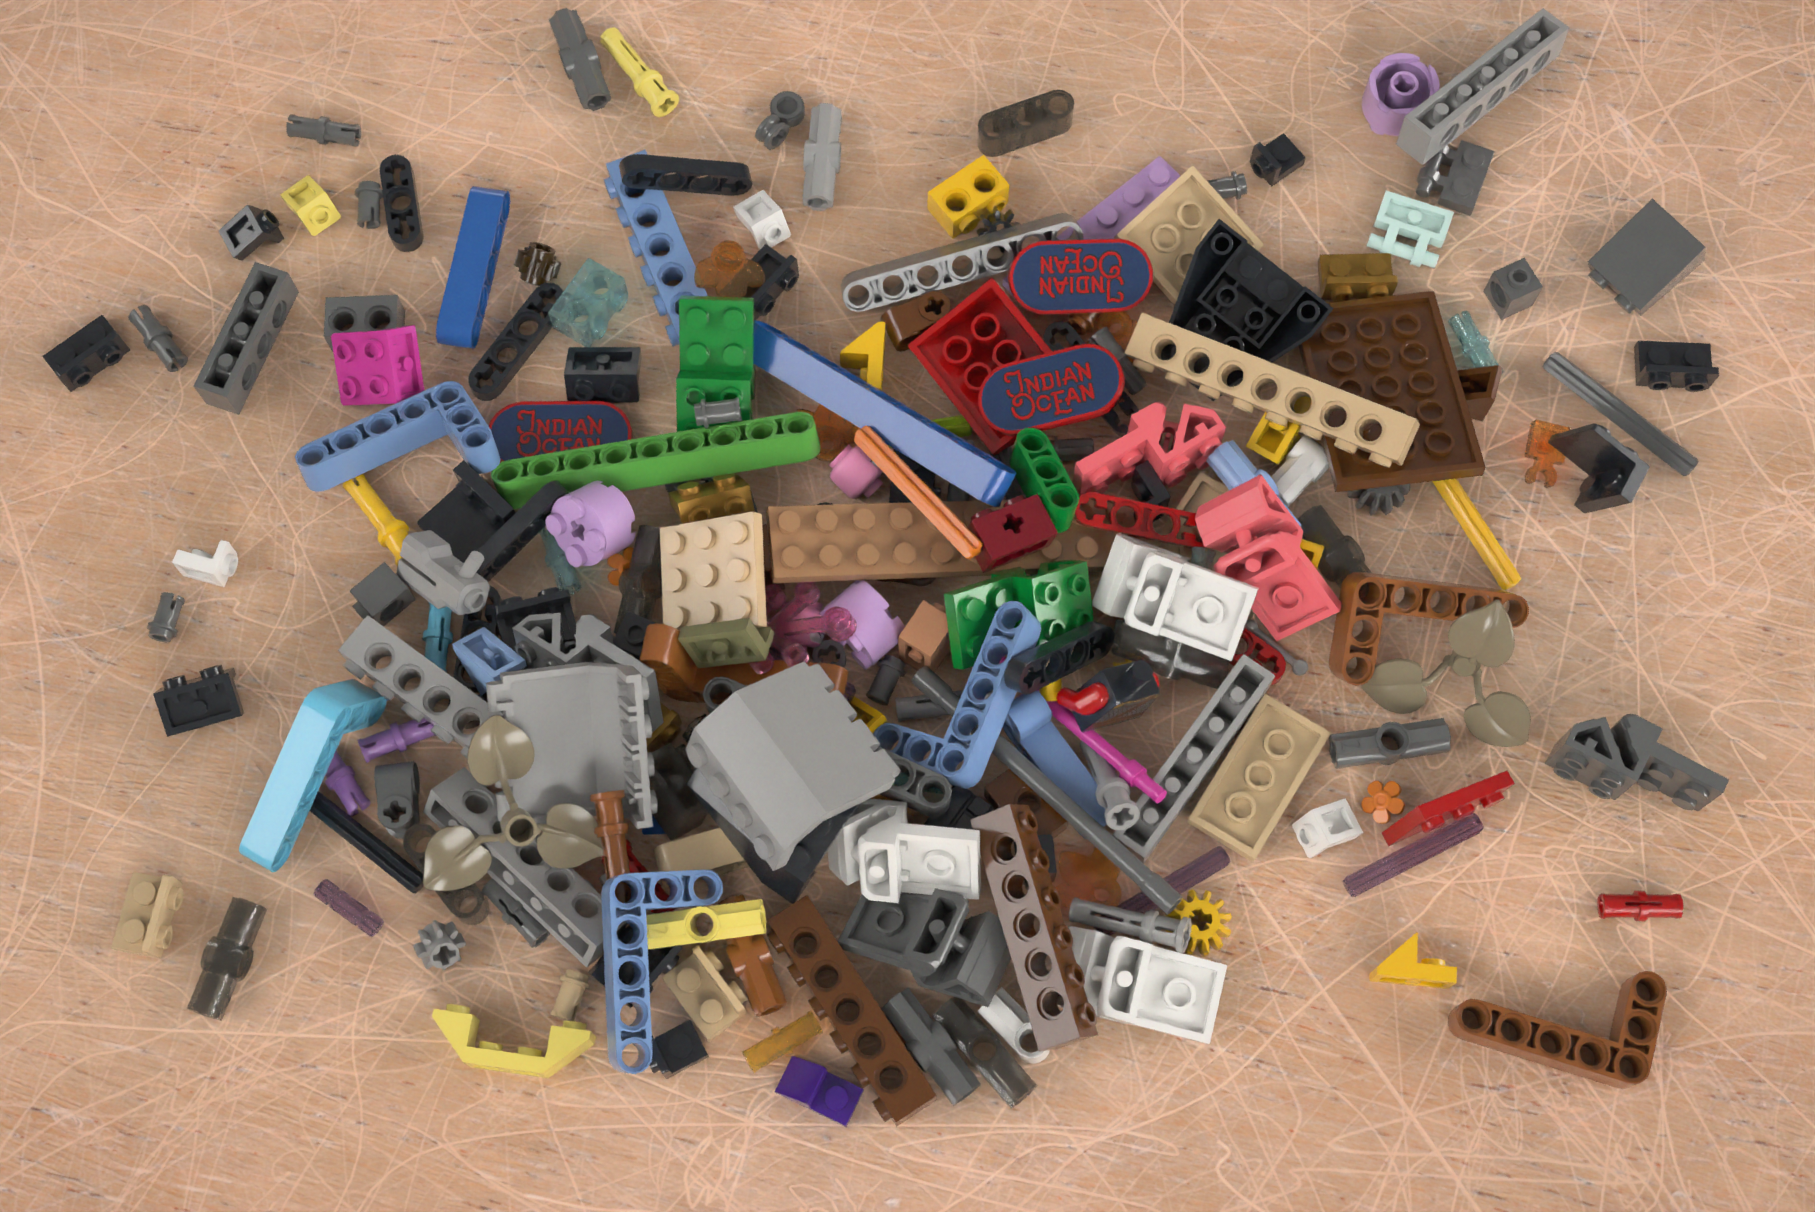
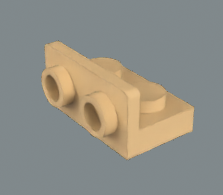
[111,872,184,959]
[662,945,747,1042]

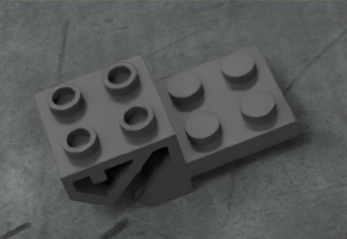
[513,613,664,732]
[1545,714,1729,812]
[838,888,1011,1007]

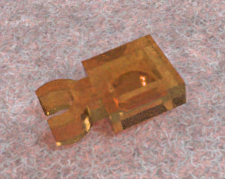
[1524,419,1571,488]

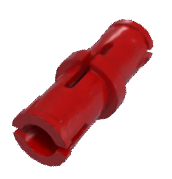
[1597,891,1683,922]

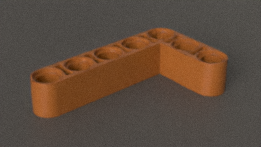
[1329,572,1529,686]
[639,624,849,704]
[1448,971,1667,1089]

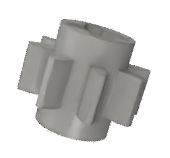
[413,920,466,970]

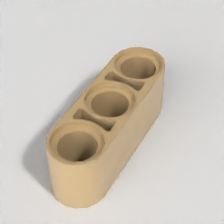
[653,827,749,889]

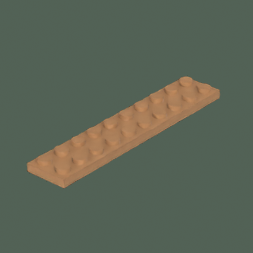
[766,496,1137,583]

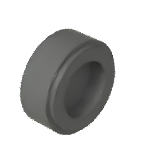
[770,91,805,128]

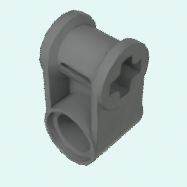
[374,761,420,839]

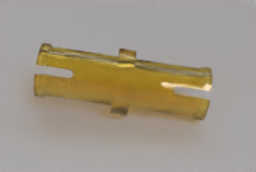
[742,1011,823,1074]

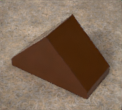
[1457,365,1503,421]

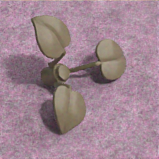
[1361,600,1531,747]
[423,715,604,891]

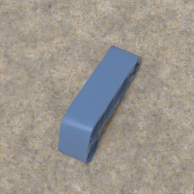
[1002,690,1107,839]

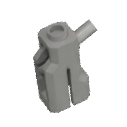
[396,530,490,615]

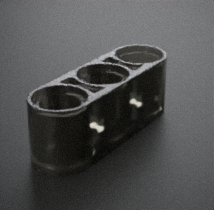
[977,89,1074,157]
[403,823,490,925]

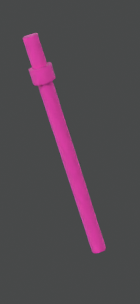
[999,656,1167,803]

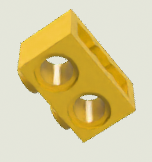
[927,155,1009,239]

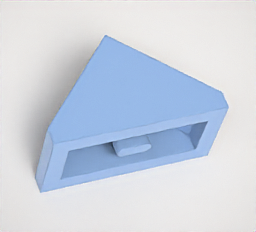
[452,627,527,695]

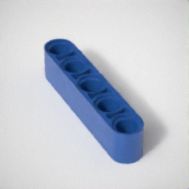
[436,186,510,349]

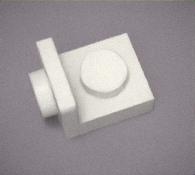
[733,190,791,249]
[172,540,238,587]
[1292,798,1363,858]

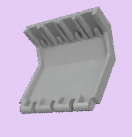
[685,661,901,871]
[486,662,657,829]

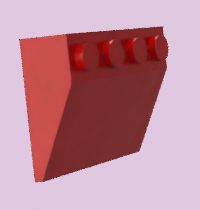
[907,277,1052,455]

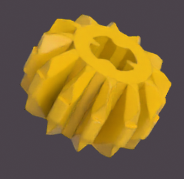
[1165,889,1232,957]

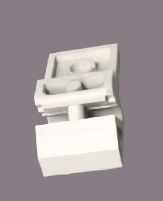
[1092,533,1259,661]
[828,799,981,903]
[1057,926,1227,1044]

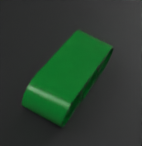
[1009,428,1079,533]

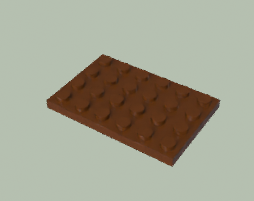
[1298,291,1486,492]

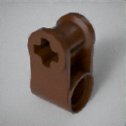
[880,291,951,352]

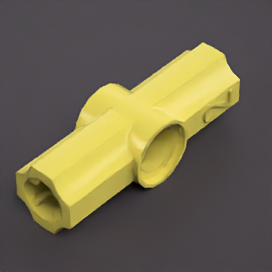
[646,899,767,950]

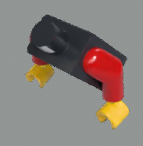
[1039,657,1160,733]

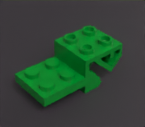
[676,295,755,432]
[944,559,1094,670]

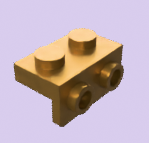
[668,473,755,524]

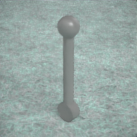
[1245,619,1308,676]

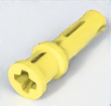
[600,27,679,117]

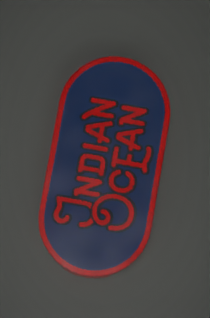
[1008,239,1153,314]
[978,344,1125,437]
[488,401,633,463]

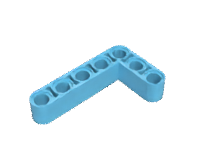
[239,679,387,872]

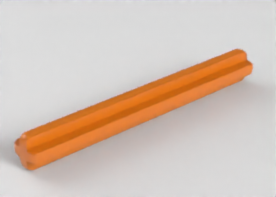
[854,426,982,559]

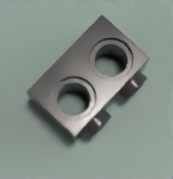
[324,295,405,352]

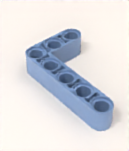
[295,381,501,492]
[873,601,1041,789]
[601,870,723,1074]

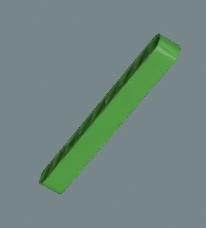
[491,412,821,509]

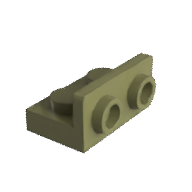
[678,618,774,668]

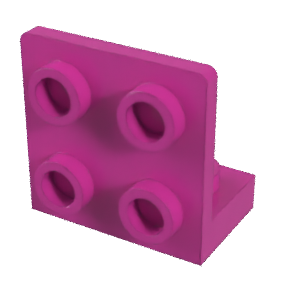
[331,325,425,406]

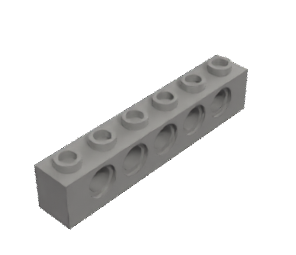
[1396,8,1570,165]
[338,615,504,758]
[1112,654,1275,864]
[423,767,628,968]

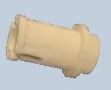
[550,969,590,1021]

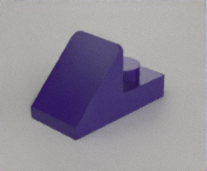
[775,1055,864,1127]

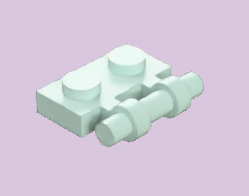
[1367,190,1454,268]

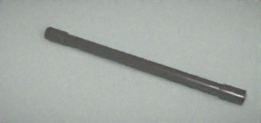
[911,666,1183,915]

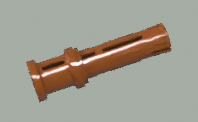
[590,790,631,903]

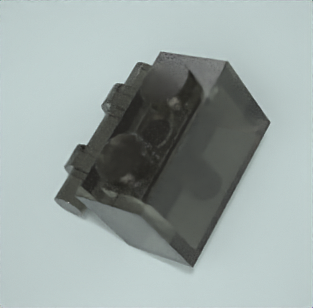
[649,743,708,841]

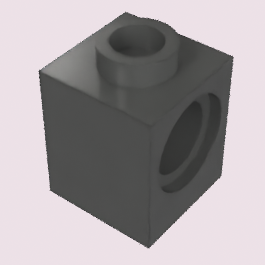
[1483,258,1543,320]
[350,562,416,627]

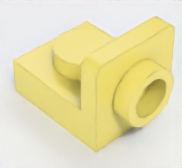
[280,175,341,236]

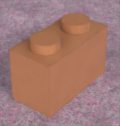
[898,600,951,673]

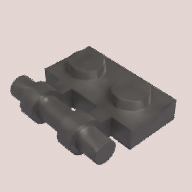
[1416,140,1495,216]

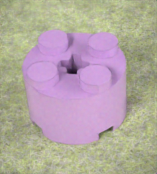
[1362,53,1440,136]
[545,481,636,567]
[819,580,905,670]

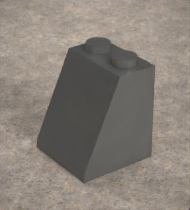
[1588,198,1706,316]

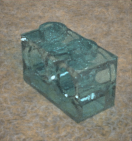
[548,258,628,347]

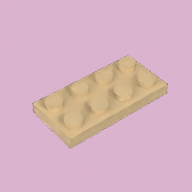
[1187,694,1331,862]

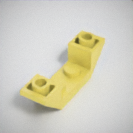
[432,1004,596,1078]

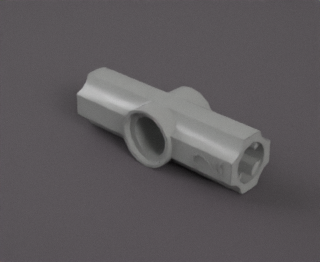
[802,103,842,211]

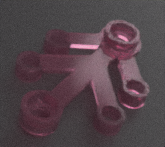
[748,582,857,674]

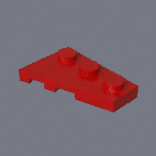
[1382,770,1515,846]

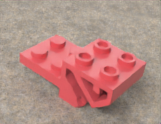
[1072,402,1226,496]
[1195,474,1342,641]

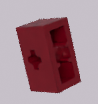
[967,494,1058,573]

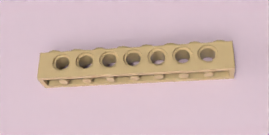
[1125,313,1420,468]

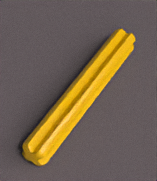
[1432,479,1521,590]

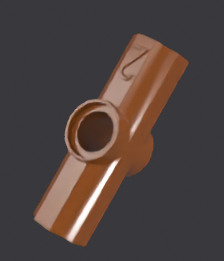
[717,894,788,1017]

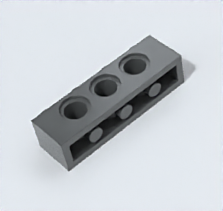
[194,262,299,415]

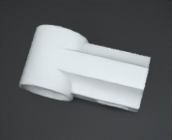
[1271,435,1329,507]
[978,988,1050,1064]

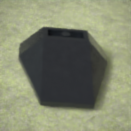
[1161,219,1334,401]

